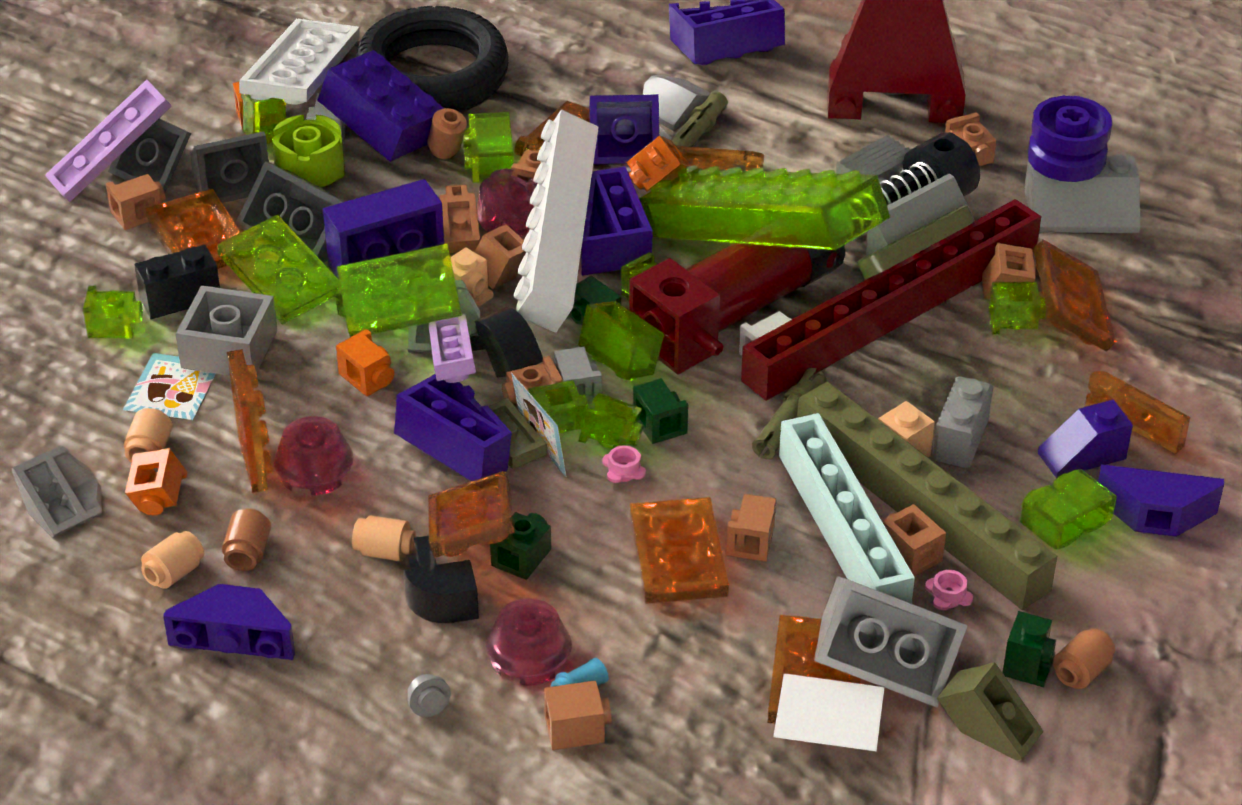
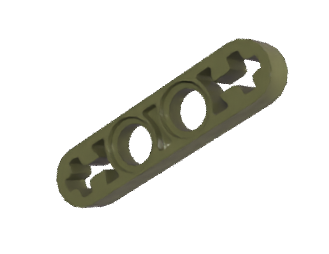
[857,205,975,279]

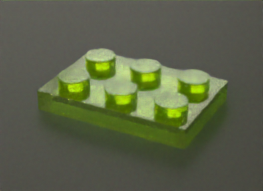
[217,214,343,324]
[337,244,462,337]

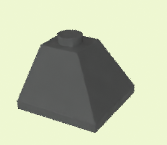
[108,118,191,192]

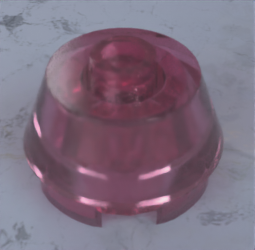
[477,169,537,237]
[274,416,354,496]
[486,598,572,686]

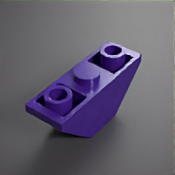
[1095,464,1224,537]
[163,584,295,660]

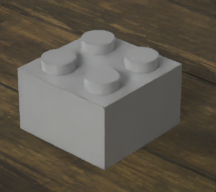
[176,286,278,379]

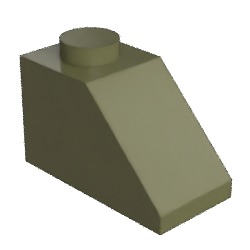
[937,662,1044,761]

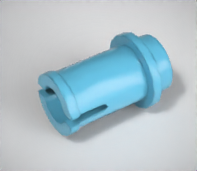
[551,657,609,687]

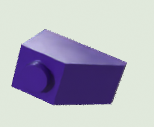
[1038,400,1133,478]

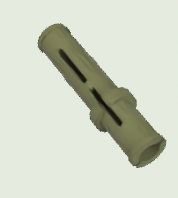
[671,91,728,156]
[752,368,827,459]

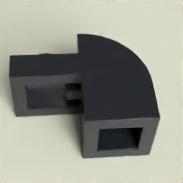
[470,307,543,377]
[403,535,479,623]

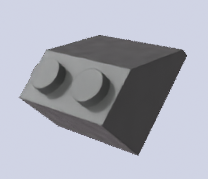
[190,131,269,207]

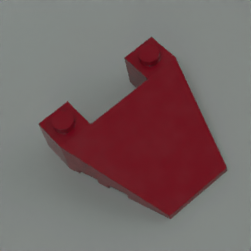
[827,0,966,123]

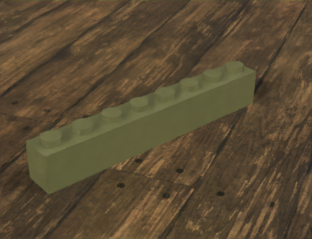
[797,381,1058,610]

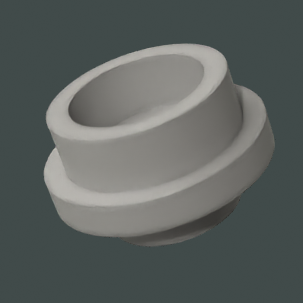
[407,674,451,717]

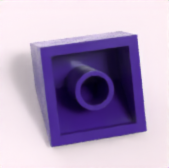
[589,94,660,165]

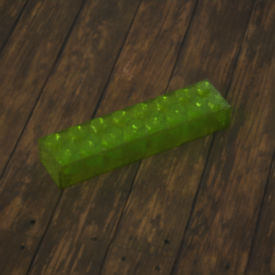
[639,166,891,250]

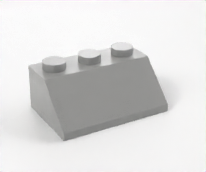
[1024,155,1140,233]
[866,174,975,256]
[814,576,968,707]

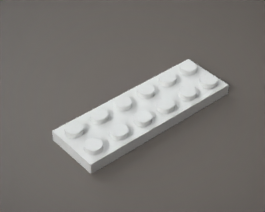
[239,19,360,105]

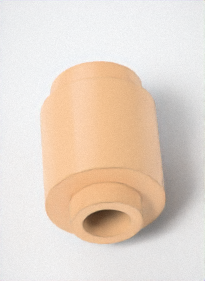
[124,408,173,463]
[352,515,416,562]
[141,531,204,589]

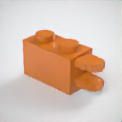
[626,136,692,194]

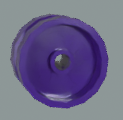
[1028,95,1112,182]

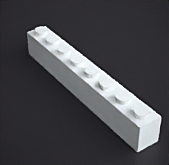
[514,109,599,333]

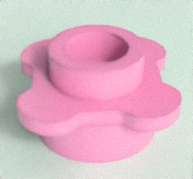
[602,445,646,483]
[925,570,973,610]

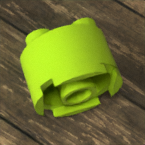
[272,115,345,187]

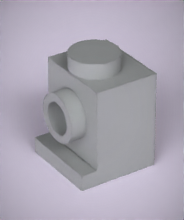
[554,347,602,410]

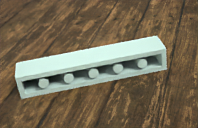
[779,413,915,604]

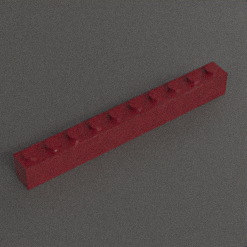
[741,199,1042,401]

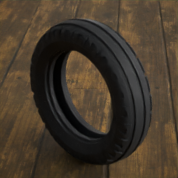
[356,6,509,112]

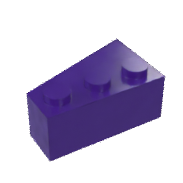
[669,0,785,65]
[581,166,653,276]
[394,374,512,487]

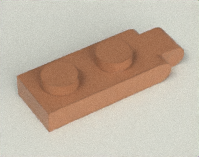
[439,184,480,254]

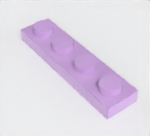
[45,80,172,202]
[428,313,476,383]

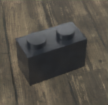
[134,244,220,319]

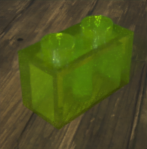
[463,112,514,183]
[578,301,664,381]

